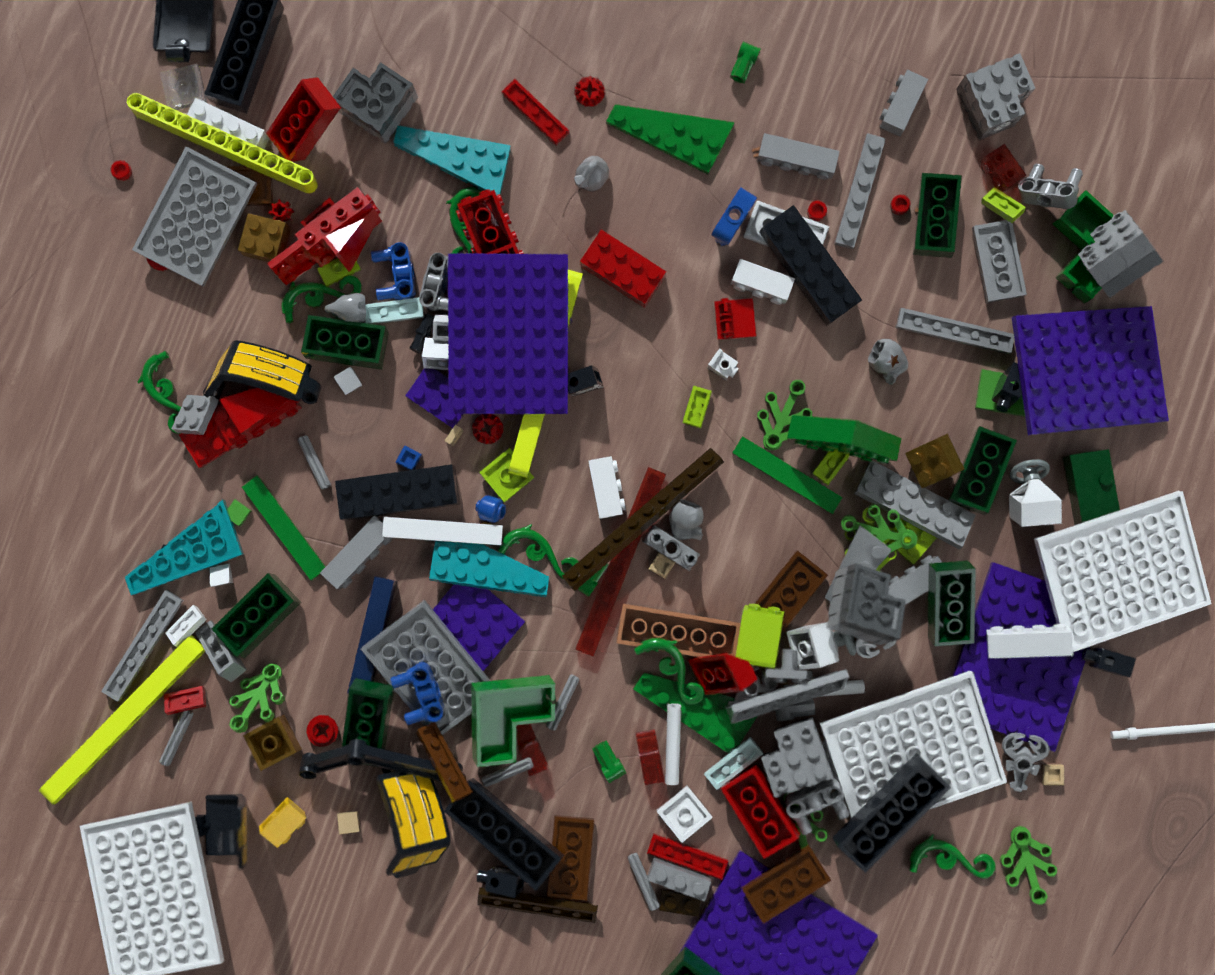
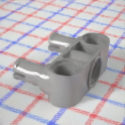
[1018,164,1083,209]
[419,253,448,311]
[642,524,700,571]
[785,778,849,835]

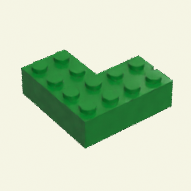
[1053,190,1114,304]
[787,415,902,464]
[471,675,555,767]

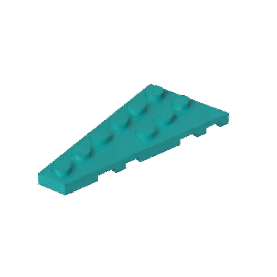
[394,126,511,195]
[125,499,244,596]
[429,541,549,597]

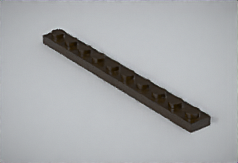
[562,448,724,591]

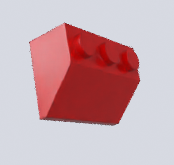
[688,653,757,695]

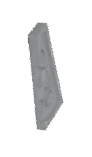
[825,525,891,602]

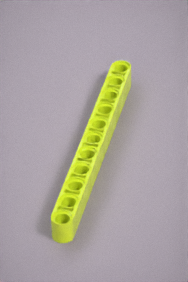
[127,93,318,194]
[508,270,583,478]
[39,635,205,805]

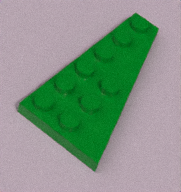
[606,104,735,175]
[633,672,758,754]

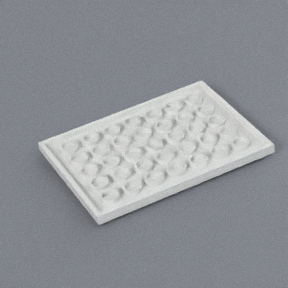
[1034,491,1212,652]
[820,671,1007,818]
[80,802,224,975]

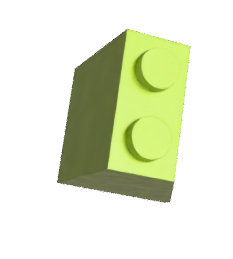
[736,604,784,669]

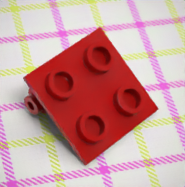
[714,298,756,340]

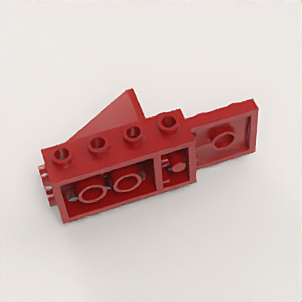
[267,187,383,285]
[456,189,524,254]
[179,386,302,468]

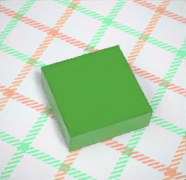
[227,499,252,527]

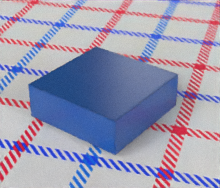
[396,445,422,470]

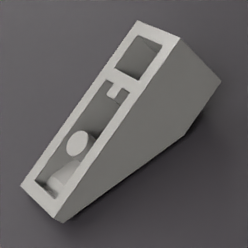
[195,620,247,682]

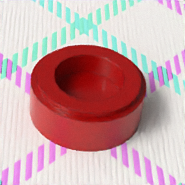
[111,160,132,181]
[890,194,911,215]
[807,201,827,221]

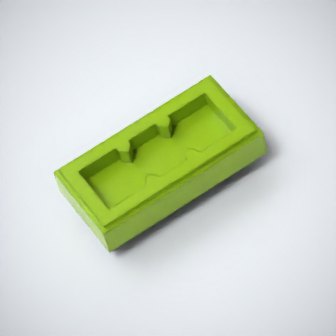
[317,258,361,286]
[682,386,712,429]

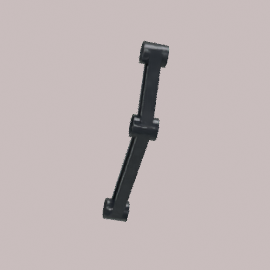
[299,739,463,781]

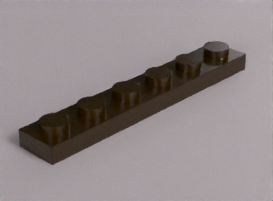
[477,887,598,923]

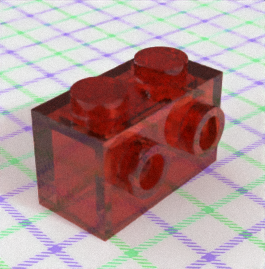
[980,143,1026,192]

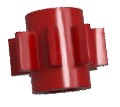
[269,199,295,223]

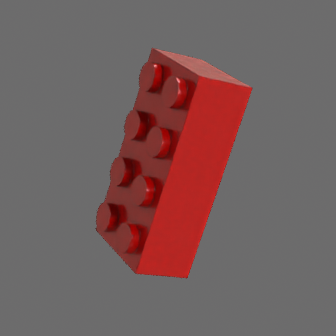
[266,77,341,162]
[580,229,666,308]
[721,764,800,859]

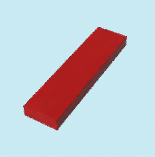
[501,78,570,146]
[647,833,728,880]

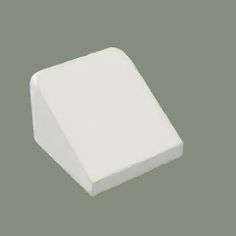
[334,367,362,395]
[210,564,233,587]

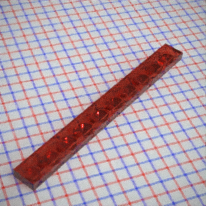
[575,467,666,657]

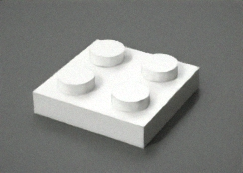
[657,786,713,843]

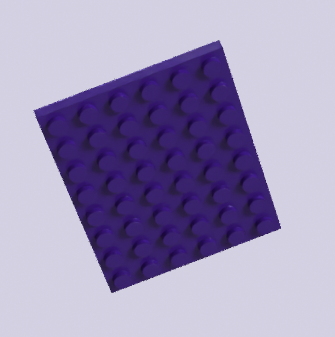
[448,253,568,414]
[1011,306,1169,435]
[952,562,1091,752]
[679,850,878,975]

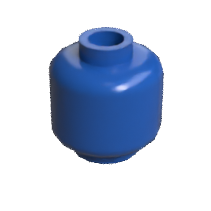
[475,495,506,523]

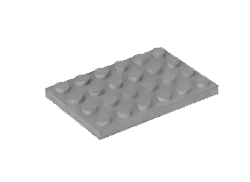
[132,147,257,287]
[361,600,490,735]

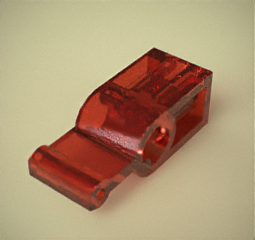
[516,724,549,777]
[635,729,664,785]

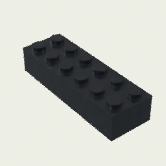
[204,0,284,114]
[759,205,862,326]
[335,464,460,521]
[832,753,951,873]
[443,778,564,890]

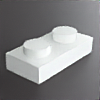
[165,605,207,647]

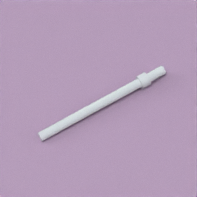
[1110,723,1215,740]

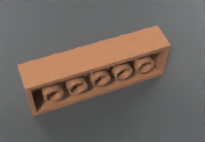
[616,603,741,657]

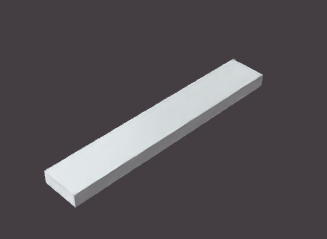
[382,517,503,545]

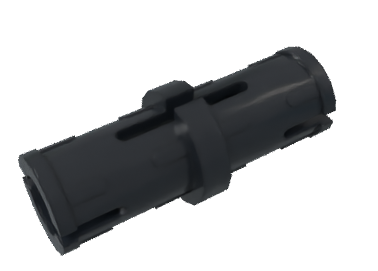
[409,313,434,354]

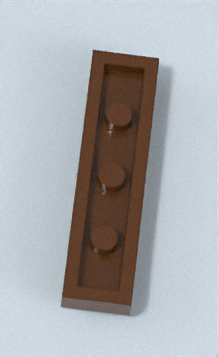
[416,722,472,803]

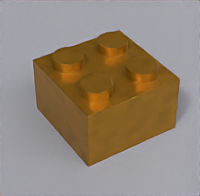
[238,213,291,262]
[905,433,964,488]
[243,715,302,771]

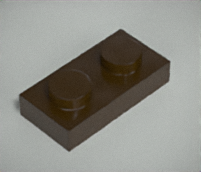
[659,889,701,917]

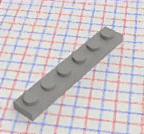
[834,133,886,249]
[895,308,1014,354]
[101,590,184,702]

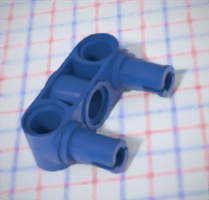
[711,187,758,246]
[371,242,416,301]
[391,662,445,725]

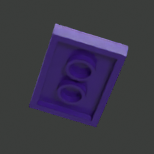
[405,368,464,428]

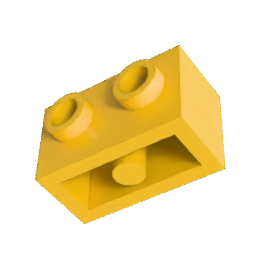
[259,797,306,848]

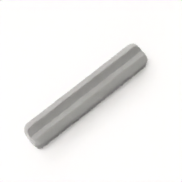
[297,435,331,490]
[546,674,579,731]
[159,711,193,766]
[482,758,534,787]
[628,853,660,911]

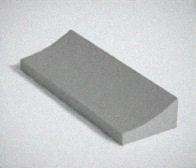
[725,670,849,724]

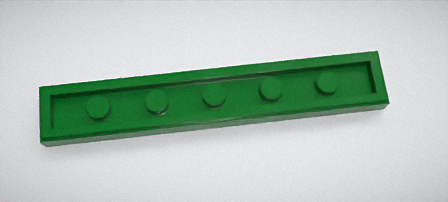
[732,436,843,514]
[242,475,326,581]

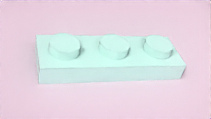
[365,297,424,324]
[704,737,763,790]

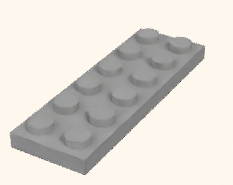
[855,460,976,550]

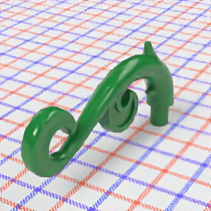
[446,186,482,254]
[282,275,362,323]
[138,350,181,434]
[498,524,579,579]
[634,638,704,705]
[909,834,996,879]

